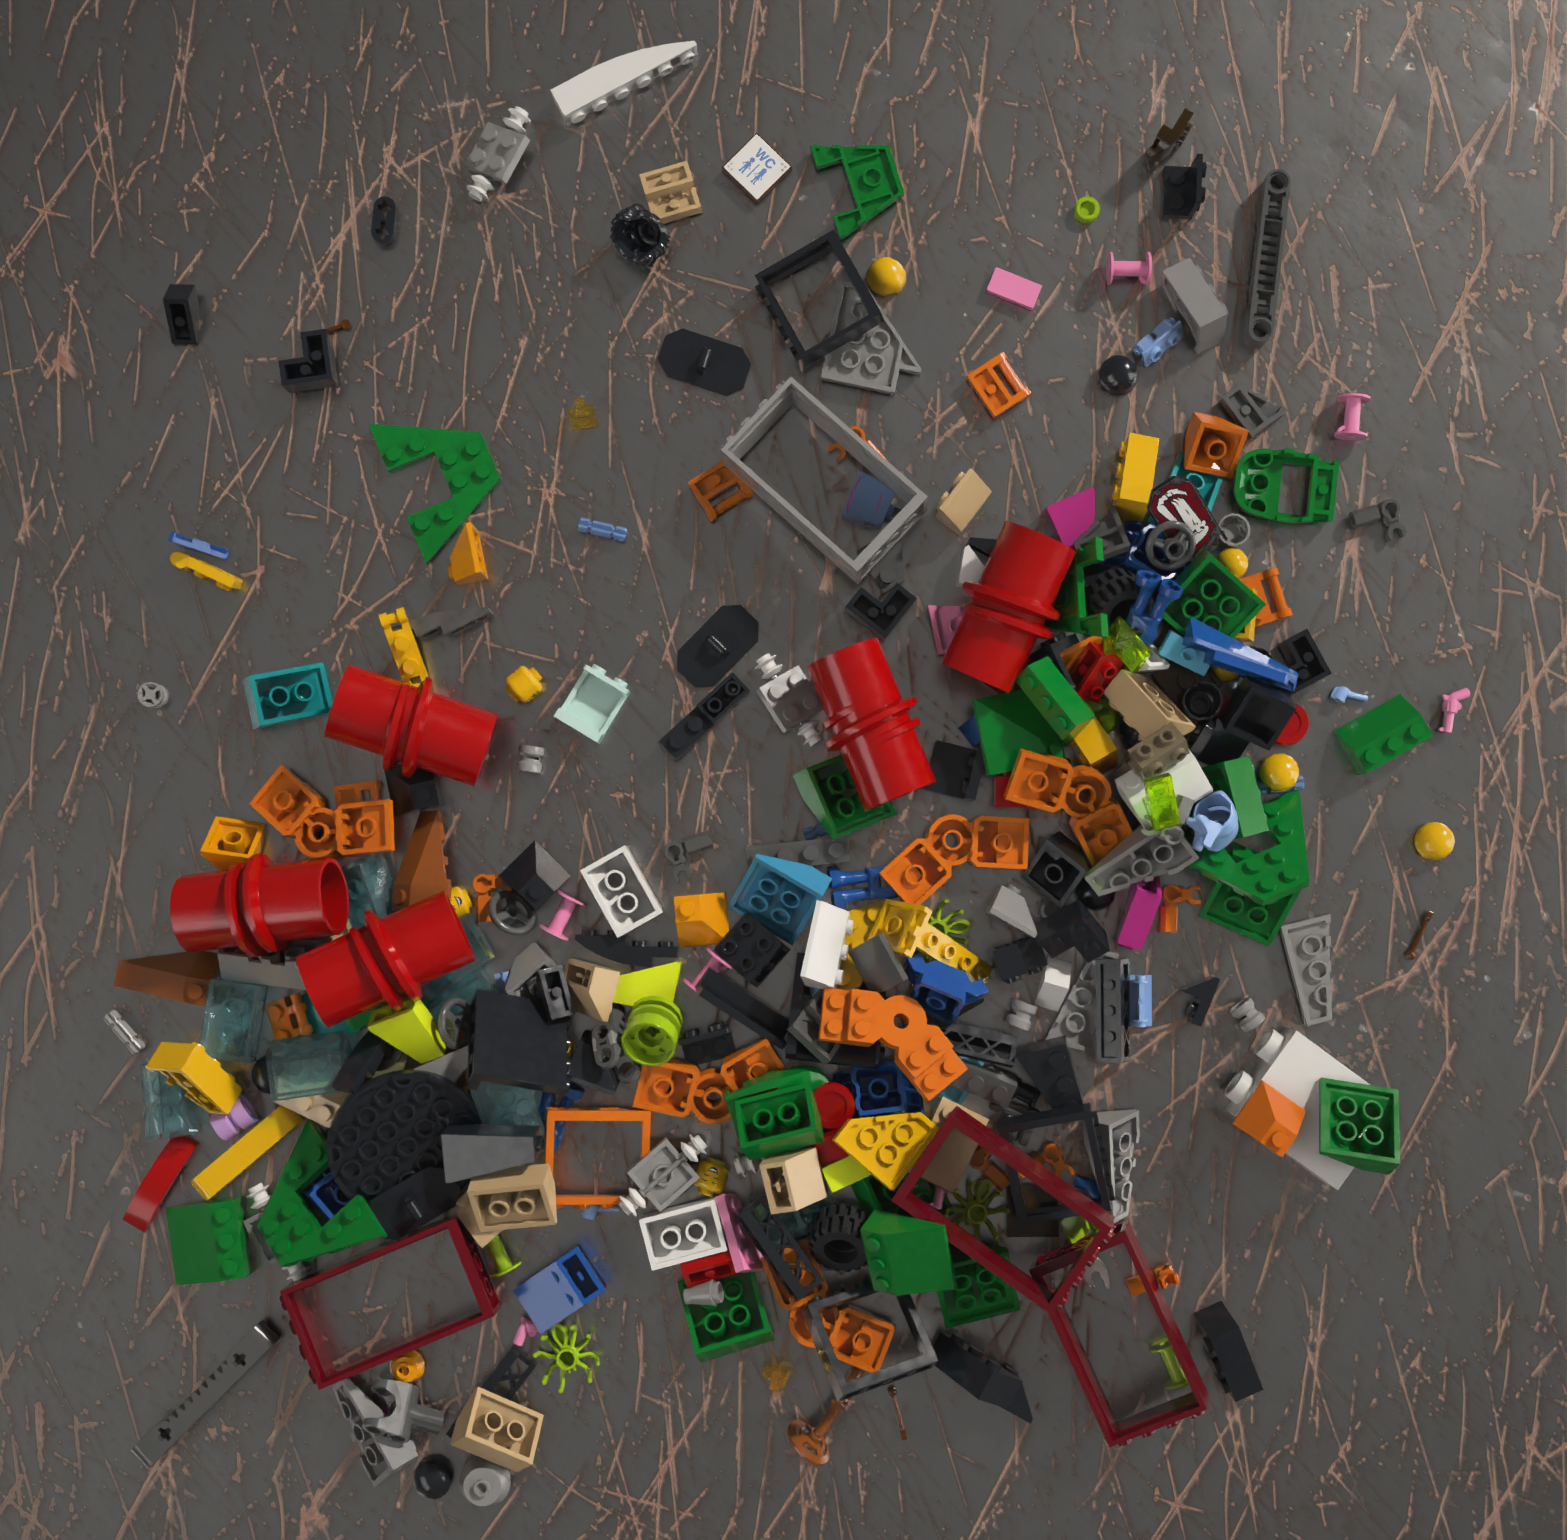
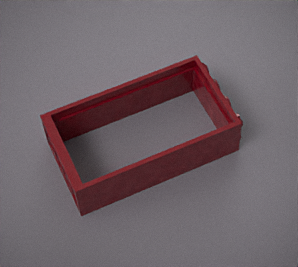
[891,1106,1116,1315]
[279,1213,502,1390]
[1029,1220,1209,1448]

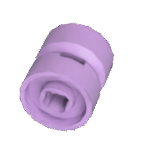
[208,1094,259,1142]

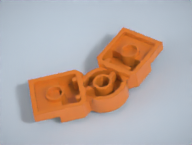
[1003,748,1133,868]
[249,765,395,859]
[878,814,1030,905]
[818,987,968,1102]
[632,1038,788,1124]
[760,1237,897,1373]

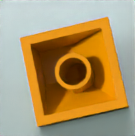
[447,522,488,585]
[200,816,266,871]
[674,892,729,947]

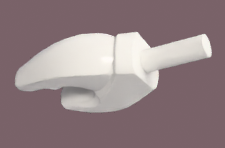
[1083,1257,1111,1289]

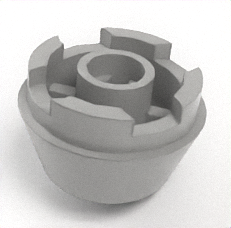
[459,1456,511,1507]

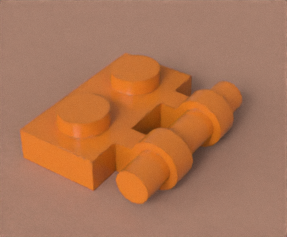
[265,992,314,1053]

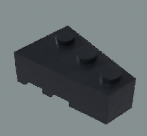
[1016,1035,1085,1109]
[1194,1301,1264,1402]
[933,1332,1023,1409]

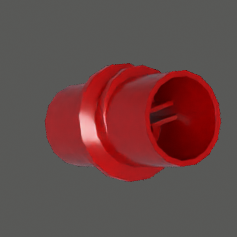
[942,520,1076,694]
[807,638,937,811]
[324,664,499,786]
[170,853,349,957]
[296,890,476,1028]

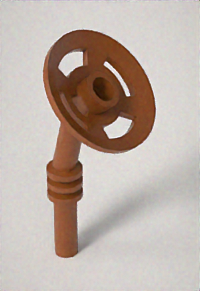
[787,1367,865,1466]

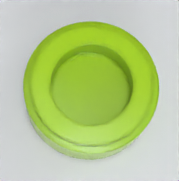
[1074,196,1100,224]

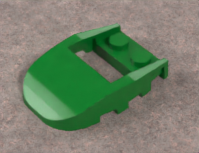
[1234,448,1339,524]
[724,1065,829,1152]

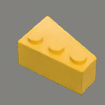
[1112,433,1160,525]
[1068,699,1118,775]
[145,1042,243,1115]

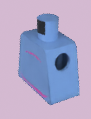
[841,471,902,529]

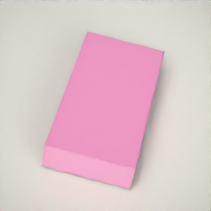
[986,267,1042,311]

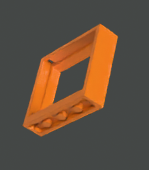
[543,1107,651,1209]

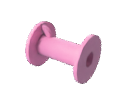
[1106,252,1152,285]
[1334,393,1371,441]
[538,890,587,941]
[683,948,733,992]

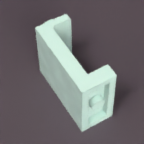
[554,664,631,744]

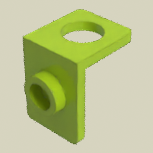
[1059,1216,1098,1244]

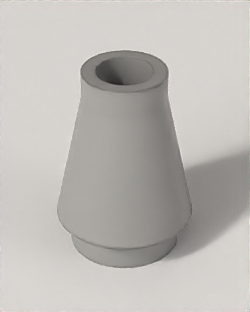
[683,1280,724,1306]

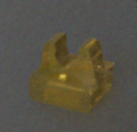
[568,397,598,430]
[761,1361,793,1393]

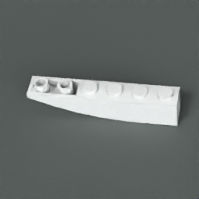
[550,41,698,125]

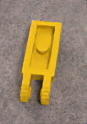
[169,551,243,591]

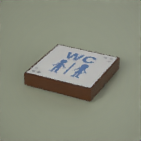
[722,132,792,204]

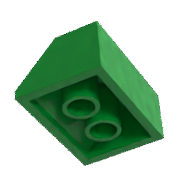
[1017,656,1095,746]
[1333,694,1433,775]
[1201,756,1269,839]
[734,1082,825,1160]

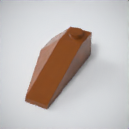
[391,811,452,911]
[114,951,221,1007]

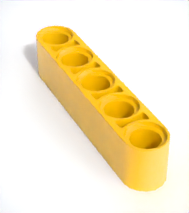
[190,1105,304,1202]

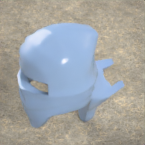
[1186,790,1239,852]

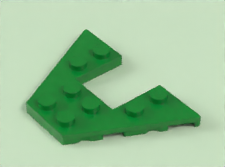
[369,424,501,564]
[1186,790,1309,906]
[257,1119,388,1267]

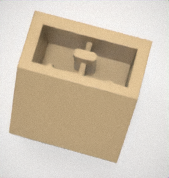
[935,468,992,535]
[564,958,620,1022]
[760,1146,827,1214]

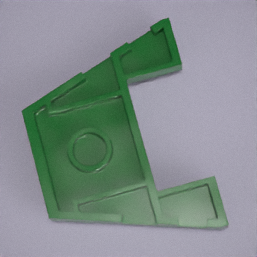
[810,144,904,240]
[1044,537,1109,638]

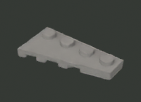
[1279,914,1332,1026]
[1045,952,1119,1054]

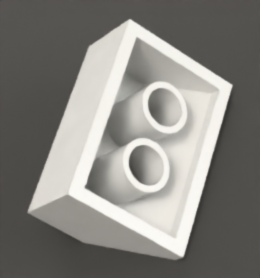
[1115,750,1213,830]
[580,845,664,938]
[800,900,854,989]
[639,1195,728,1271]

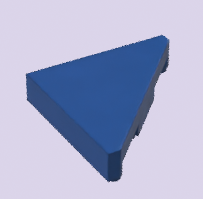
[168,531,229,560]

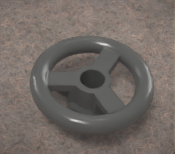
[1145,521,1196,571]
[488,890,536,935]
[437,998,470,1050]

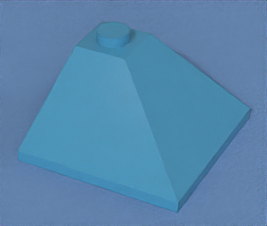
[727,854,832,945]

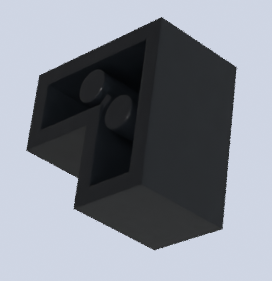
[278,329,339,393]
[844,583,917,641]
[1272,629,1332,696]
[1036,899,1110,963]
[987,935,1048,984]

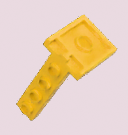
[867,899,993,985]

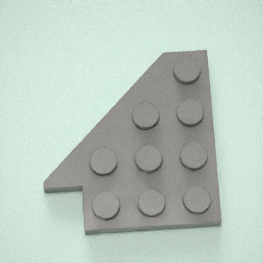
[821,280,921,395]

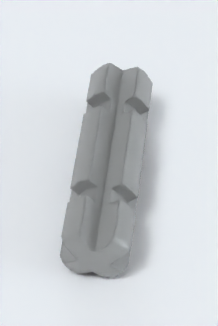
[103,1010,145,1055]

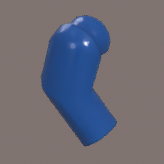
[1073,1174,1101,1199]

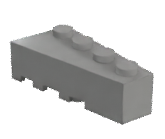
[217,937,326,990]

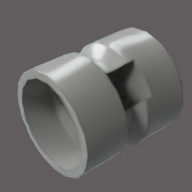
[1217,513,1251,551]

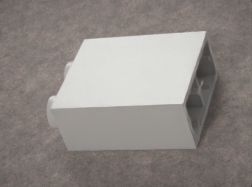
[1224,1027,1370,1190]

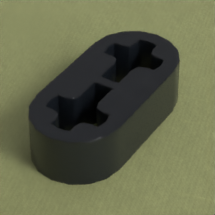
[371,196,398,247]

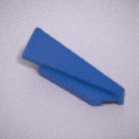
[1182,617,1298,692]

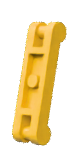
[379,607,429,687]

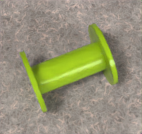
[473,1235,522,1279]
[1149,1337,1189,1389]

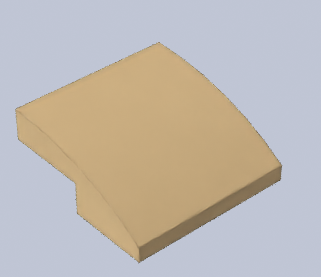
[639,161,702,224]

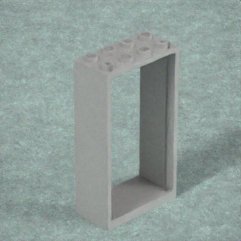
[721,377,928,584]

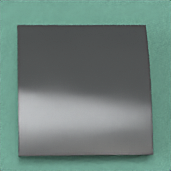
[848,932,908,994]
[787,989,841,1065]

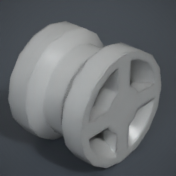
[137,682,169,709]

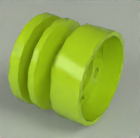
[622,996,683,1066]

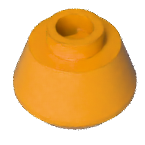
[390,1350,425,1384]

